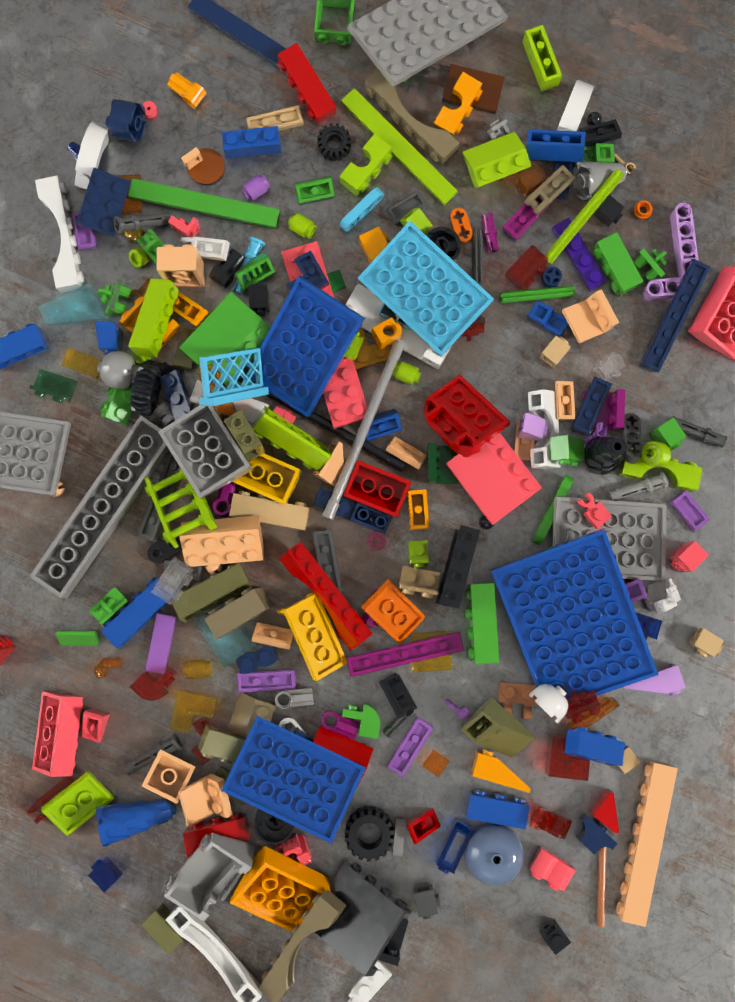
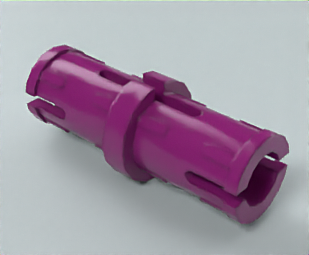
[481,213,499,253]

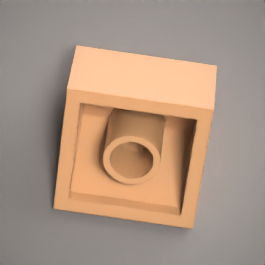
[142,749,196,804]

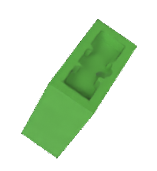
[314,0,355,45]

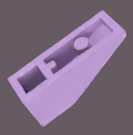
[622,664,686,696]

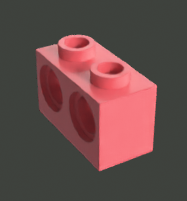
[668,541,709,572]

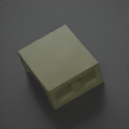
[224,410,265,462]

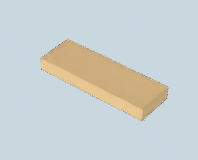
[246,105,304,131]

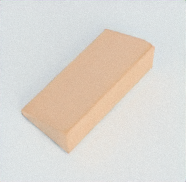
[555,381,575,421]

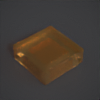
[422,749,450,777]

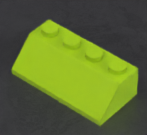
[252,406,332,471]

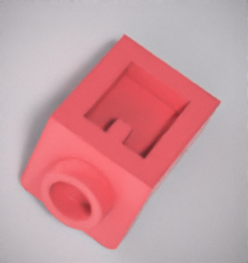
[168,216,200,237]

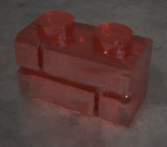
[505,245,549,290]

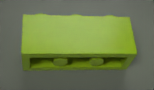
[522,25,562,92]

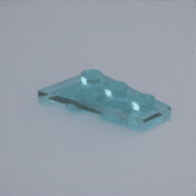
[38,283,107,325]

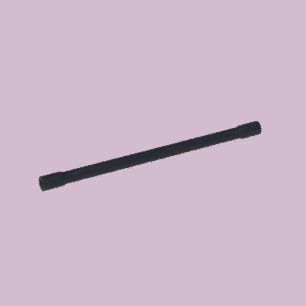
[237,371,406,472]

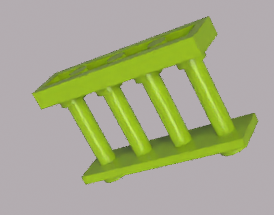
[144,469,218,548]

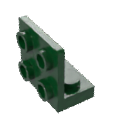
[427,443,460,484]

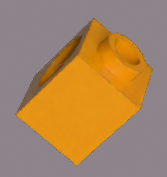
[371,317,402,350]

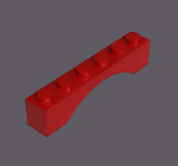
[279,542,373,651]

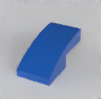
[527,300,569,338]

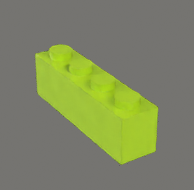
[128,279,179,357]

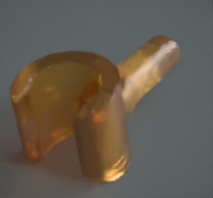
[130,278,150,298]

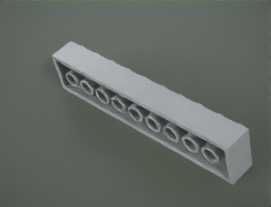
[29,415,169,598]

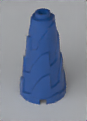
[96,799,176,847]

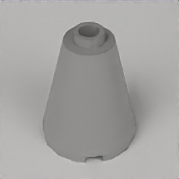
[572,161,627,200]

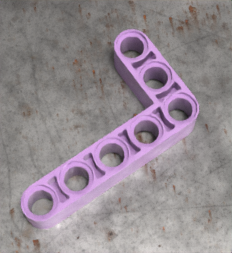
[642,203,699,301]

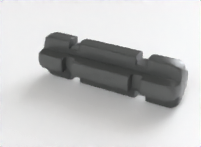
[383,710,416,738]

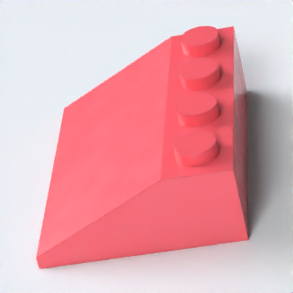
[688,266,735,361]
[446,433,542,525]

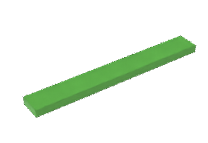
[128,178,280,229]

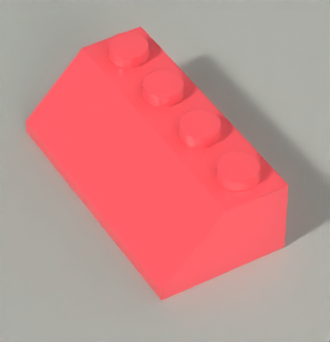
[32,691,83,777]

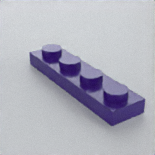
[552,218,608,292]

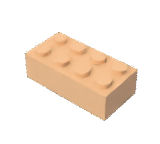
[179,515,264,567]

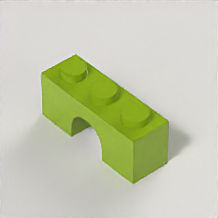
[339,134,393,196]

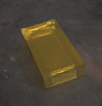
[61,347,102,380]

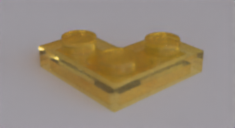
[170,690,217,733]

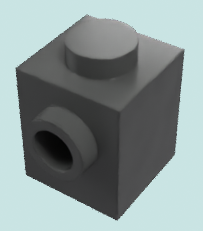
[413,885,441,919]

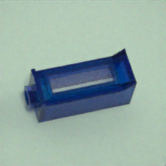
[435,817,475,874]

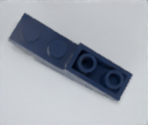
[313,487,392,534]

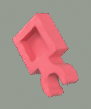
[577,493,612,529]

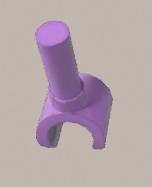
[584,422,608,444]
[444,699,470,719]

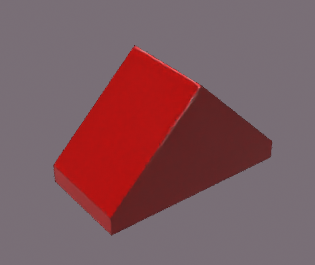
[589,789,619,833]
[406,808,441,844]

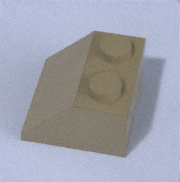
[228,692,276,738]

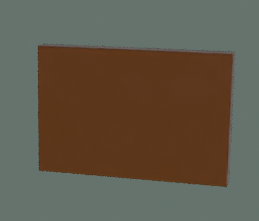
[442,64,505,114]

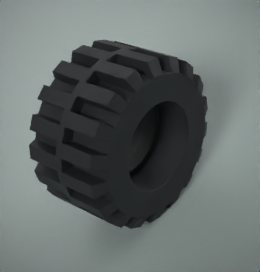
[345,806,394,862]

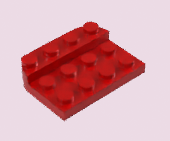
[424,375,510,458]

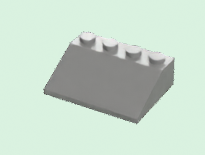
[158,405,253,498]

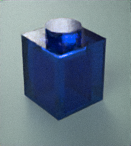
[88,857,123,893]

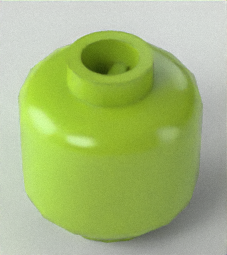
[641,441,671,467]

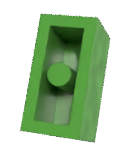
[648,417,687,450]
[550,435,585,466]

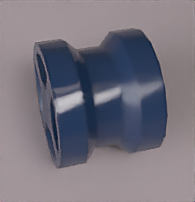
[541,267,562,288]

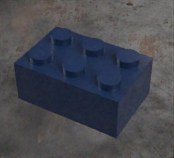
[77,167,131,237]

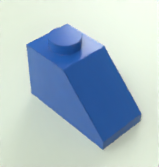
[95,321,123,355]

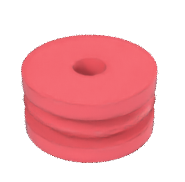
[142,101,157,119]

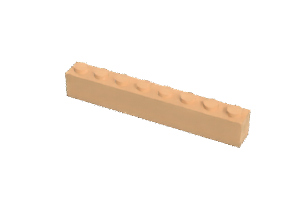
[616,760,678,927]

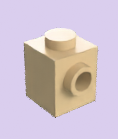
[689,628,724,658]

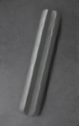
[472,229,483,284]

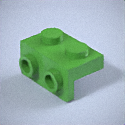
[100,386,132,426]

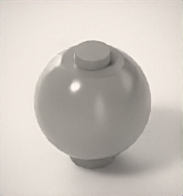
[97,351,140,389]

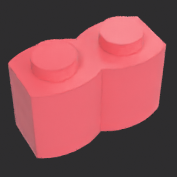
[528,846,576,891]

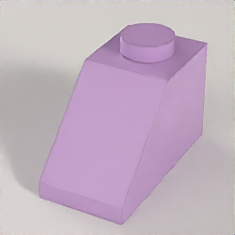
[517,413,548,441]

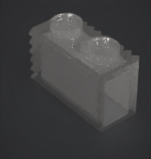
[151,557,194,605]

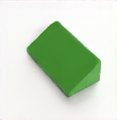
[294,176,335,204]
[56,630,100,646]

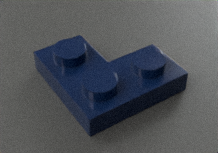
[286,250,329,291]

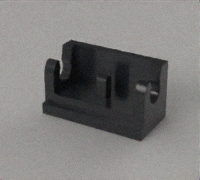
[378,673,418,719]

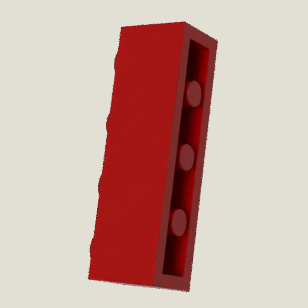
[277,43,336,125]

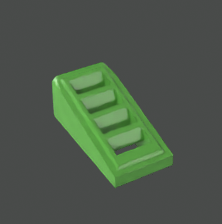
[235,252,275,291]

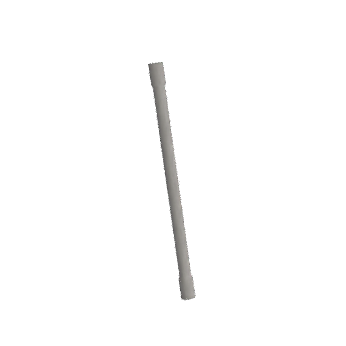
[322,340,405,520]

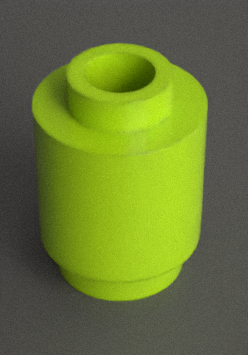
[288,213,317,239]
[392,361,421,386]

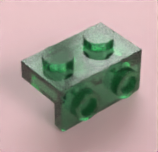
[29,369,77,404]

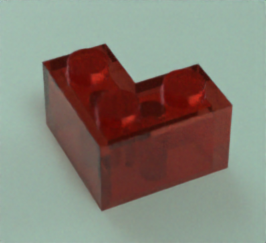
[545,734,590,781]

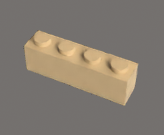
[229,491,310,531]

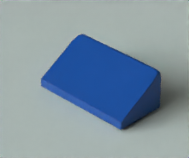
[360,409,402,441]

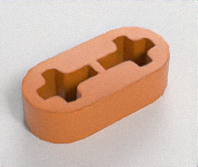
[450,208,473,244]

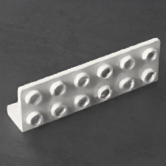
[346,284,452,370]

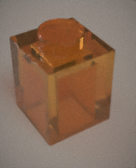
[515,163,547,197]

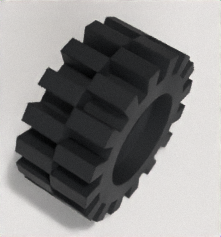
[317,123,351,161]

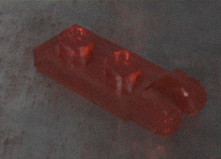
[27,776,75,824]

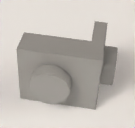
[487,119,511,140]

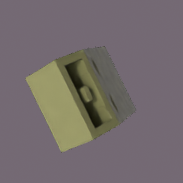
[461,697,536,757]

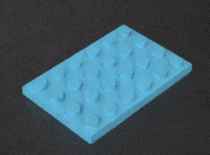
[358,221,494,357]

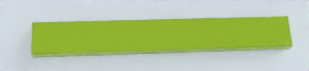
[341,88,458,206]

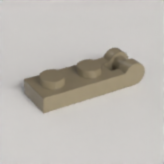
[524,165,576,216]

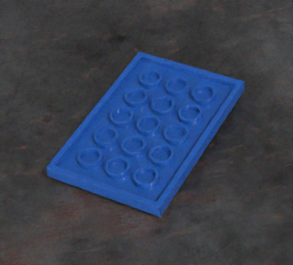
[246,276,366,417]
[221,716,366,844]

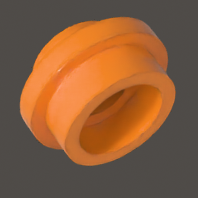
[633,200,653,220]

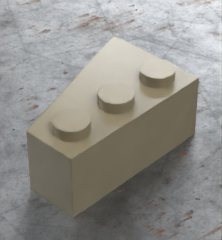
[205,587,274,639]

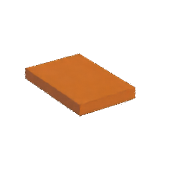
[361,579,426,645]

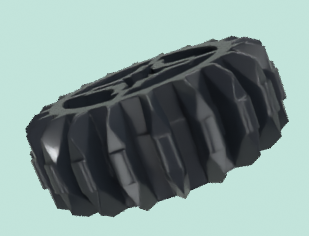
[130,364,162,416]

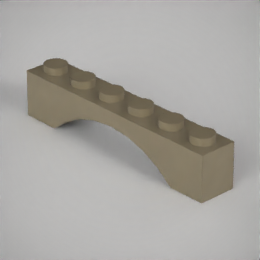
[365,69,460,166]
[258,890,346,1002]

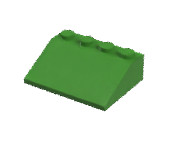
[179,292,271,388]

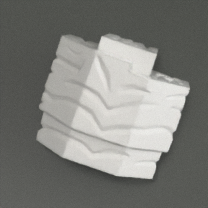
[644,578,681,614]

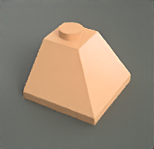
[312,442,344,486]

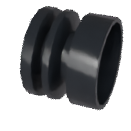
[253,809,295,845]

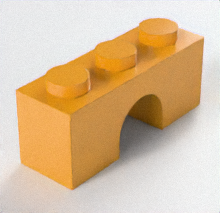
[434,72,483,137]

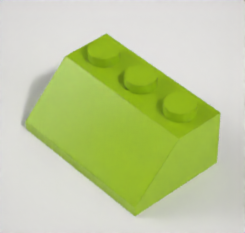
[462,131,532,188]

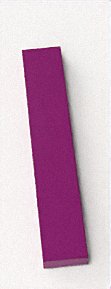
[346,631,464,677]

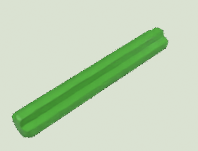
[500,286,575,303]

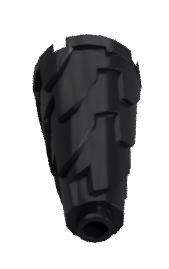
[584,436,627,475]

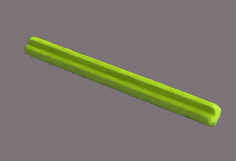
[543,169,624,264]

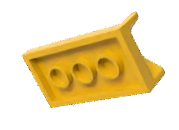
[277,593,347,681]

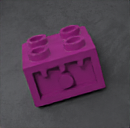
[582,389,625,431]

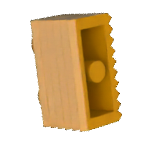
[407,490,429,531]

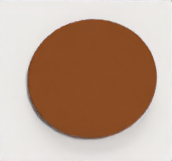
[188,148,225,184]

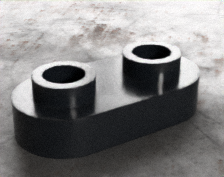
[147,536,182,563]

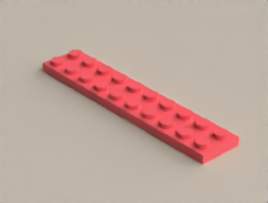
[281,241,367,429]

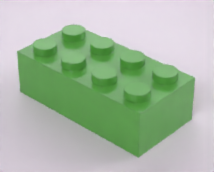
[464,583,499,664]

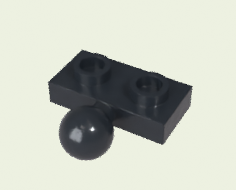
[580,112,622,147]

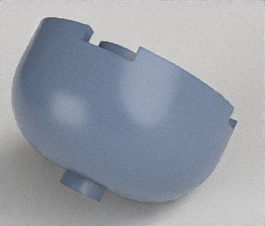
[464,823,524,886]

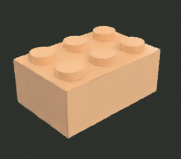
[157,244,205,287]

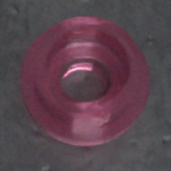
[367,532,386,551]

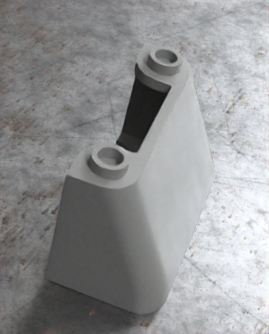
[164,833,255,922]

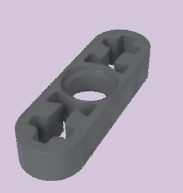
[621,413,642,464]

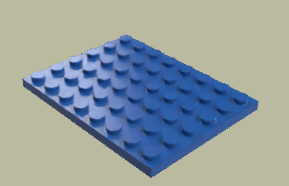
[491,528,659,705]

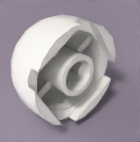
[529,684,568,723]

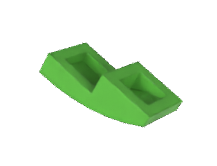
[574,143,615,167]

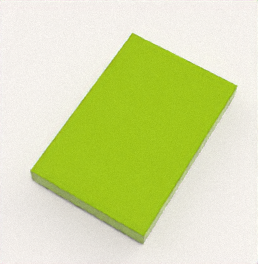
[41,770,114,836]

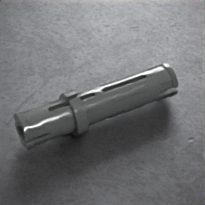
[671,416,727,448]

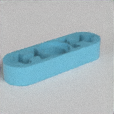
[339,187,384,232]

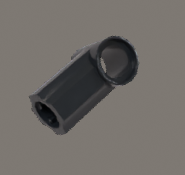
[209,249,245,288]

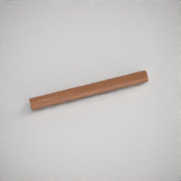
[597,847,607,927]

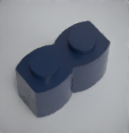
[236,645,279,674]

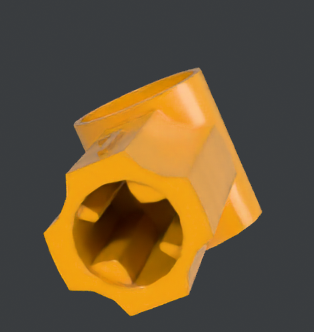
[167,72,207,109]

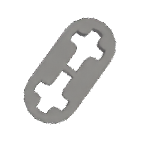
[392,818,406,857]

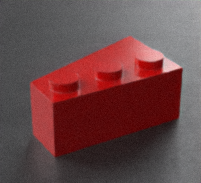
[183,812,251,858]

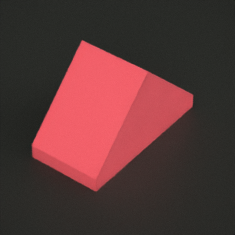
[82,708,110,743]

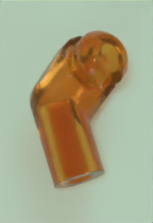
[94,658,121,679]

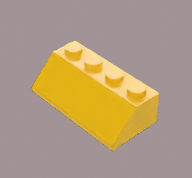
[233,453,302,505]

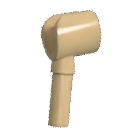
[614,153,636,176]

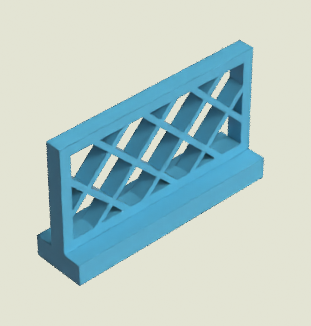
[198,348,269,406]

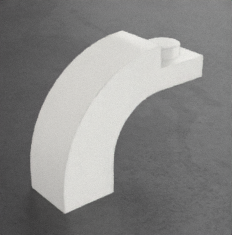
[557,80,594,131]
[74,121,110,189]

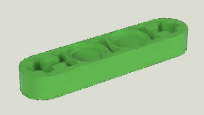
[532,474,574,545]

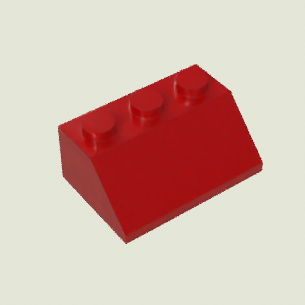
[343,460,412,518]
[313,726,374,787]

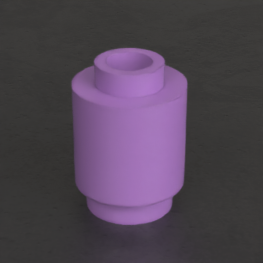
[241,174,270,201]

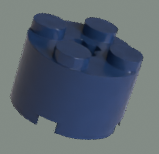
[105,99,146,142]

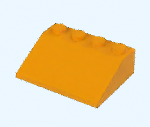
[230,846,330,932]

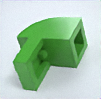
[342,703,380,739]

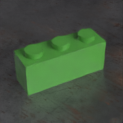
[593,232,644,297]

